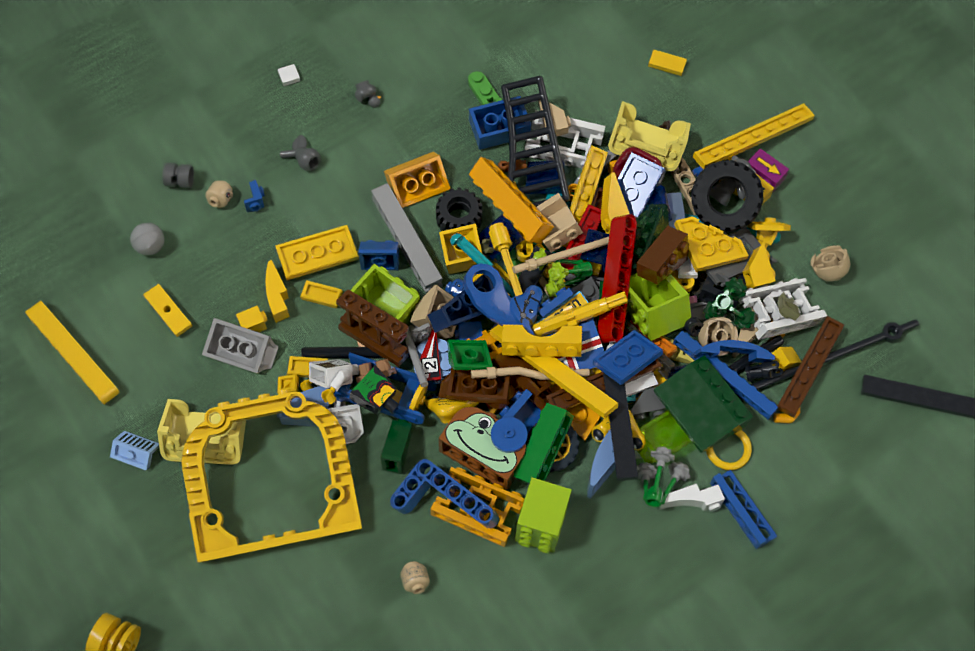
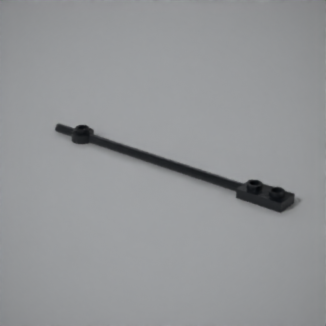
[736,319,919,403]

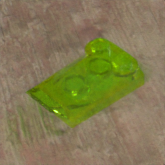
[636,410,692,463]

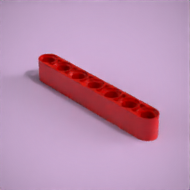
[597,214,637,344]

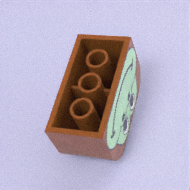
[439,407,526,491]

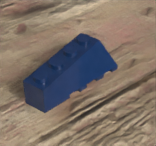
[428,274,493,333]

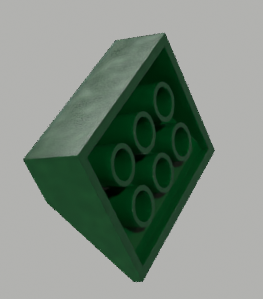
[653,355,753,453]

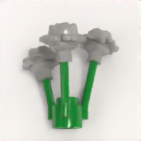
[637,447,691,508]

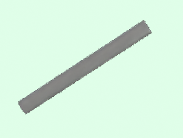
[405,324,428,387]

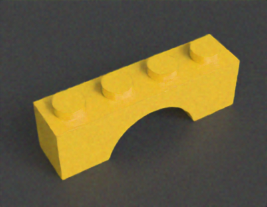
[502,324,582,357]

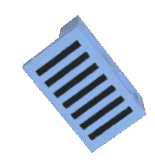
[110,431,159,470]

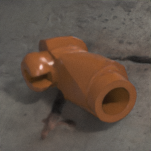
[498,159,527,174]

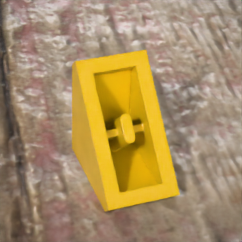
[759,347,802,373]

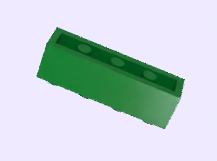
[513,403,574,485]

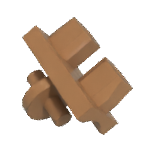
[356,359,396,383]

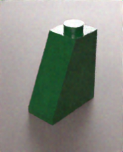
[380,419,413,474]

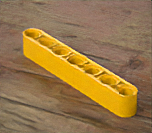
[25,300,120,405]

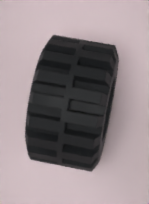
[436,188,482,231]

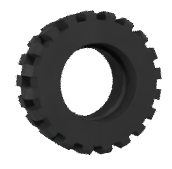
[691,160,764,232]

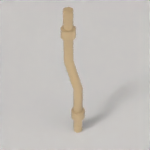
[471,367,590,380]

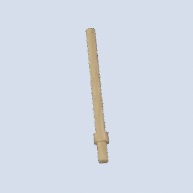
[512,237,609,274]

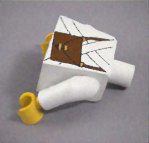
[300,359,359,404]

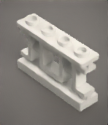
[525,110,605,169]
[739,278,827,340]

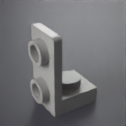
[408,323,431,348]

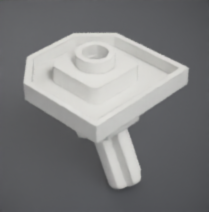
[328,398,364,444]

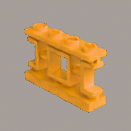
[430,467,525,547]

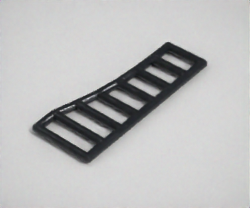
[501,75,570,207]

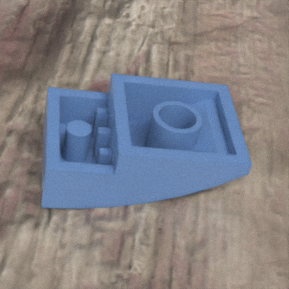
[587,430,615,499]

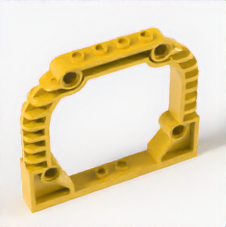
[182,390,362,563]

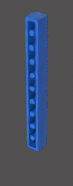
[673,331,778,420]

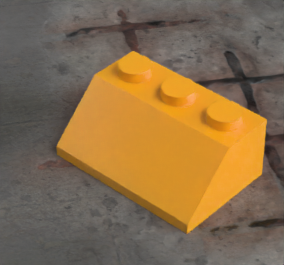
[384,151,450,208]

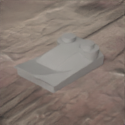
[202,318,278,373]

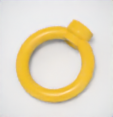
[706,430,752,470]

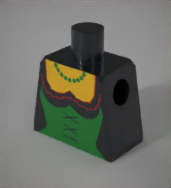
[350,365,400,415]

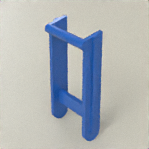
[334,353,438,424]

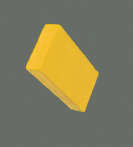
[648,49,687,76]
[300,280,343,309]
[287,356,328,378]

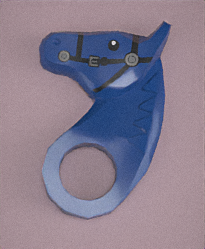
[463,263,543,336]

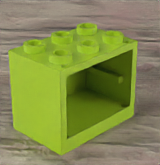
[350,264,420,326]
[626,273,691,341]
[515,478,572,554]

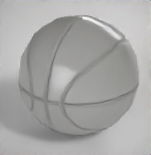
[130,222,164,255]

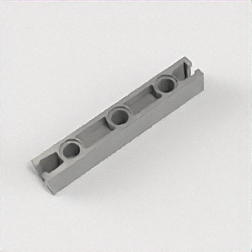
[371,183,443,294]

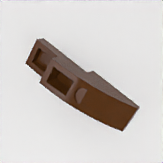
[491,352,552,410]

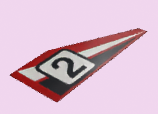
[420,330,441,381]

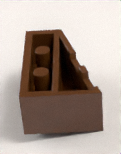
[637,226,689,284]

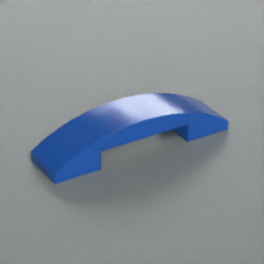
[694,340,775,363]

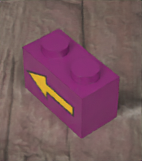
[748,149,789,192]

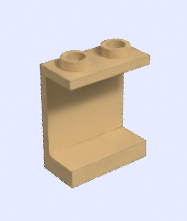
[536,193,583,253]

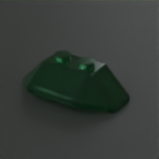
[631,204,669,269]

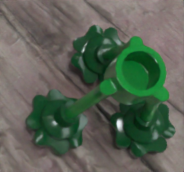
[703,277,756,329]

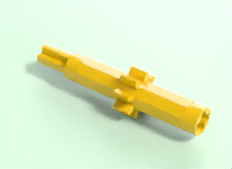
[533,292,628,337]

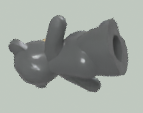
[709,155,756,207]

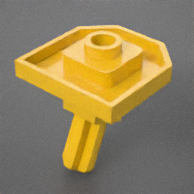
[747,217,791,251]

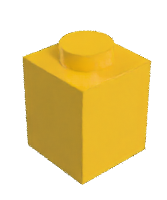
[236,306,268,332]

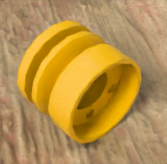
[85,612,141,651]

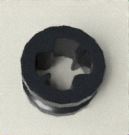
[684,317,704,337]

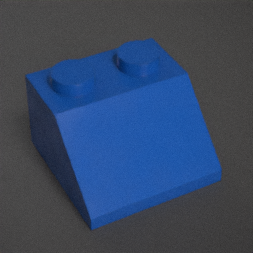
[358,240,399,271]

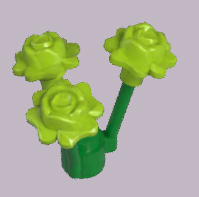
[533,247,593,298]

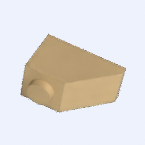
[538,100,571,139]

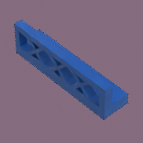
[710,470,777,550]

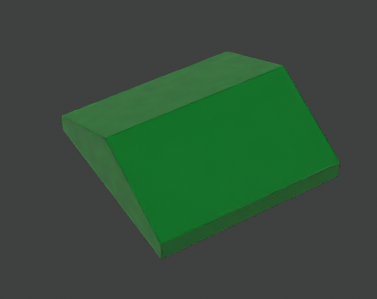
[447,340,493,370]

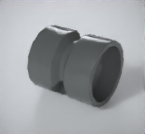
[163,162,194,189]

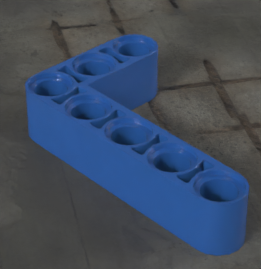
[390,459,499,528]

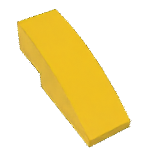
[265,260,290,323]

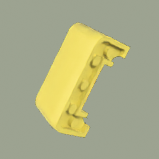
[608,101,691,171]
[157,399,246,465]

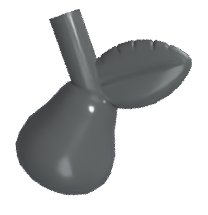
[280,135,321,171]

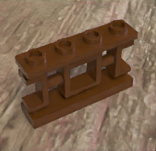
[336,290,410,367]

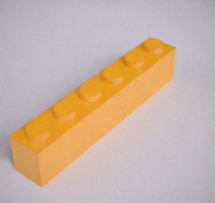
[469,157,554,244]

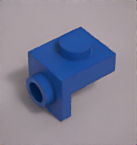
[244,180,265,212]

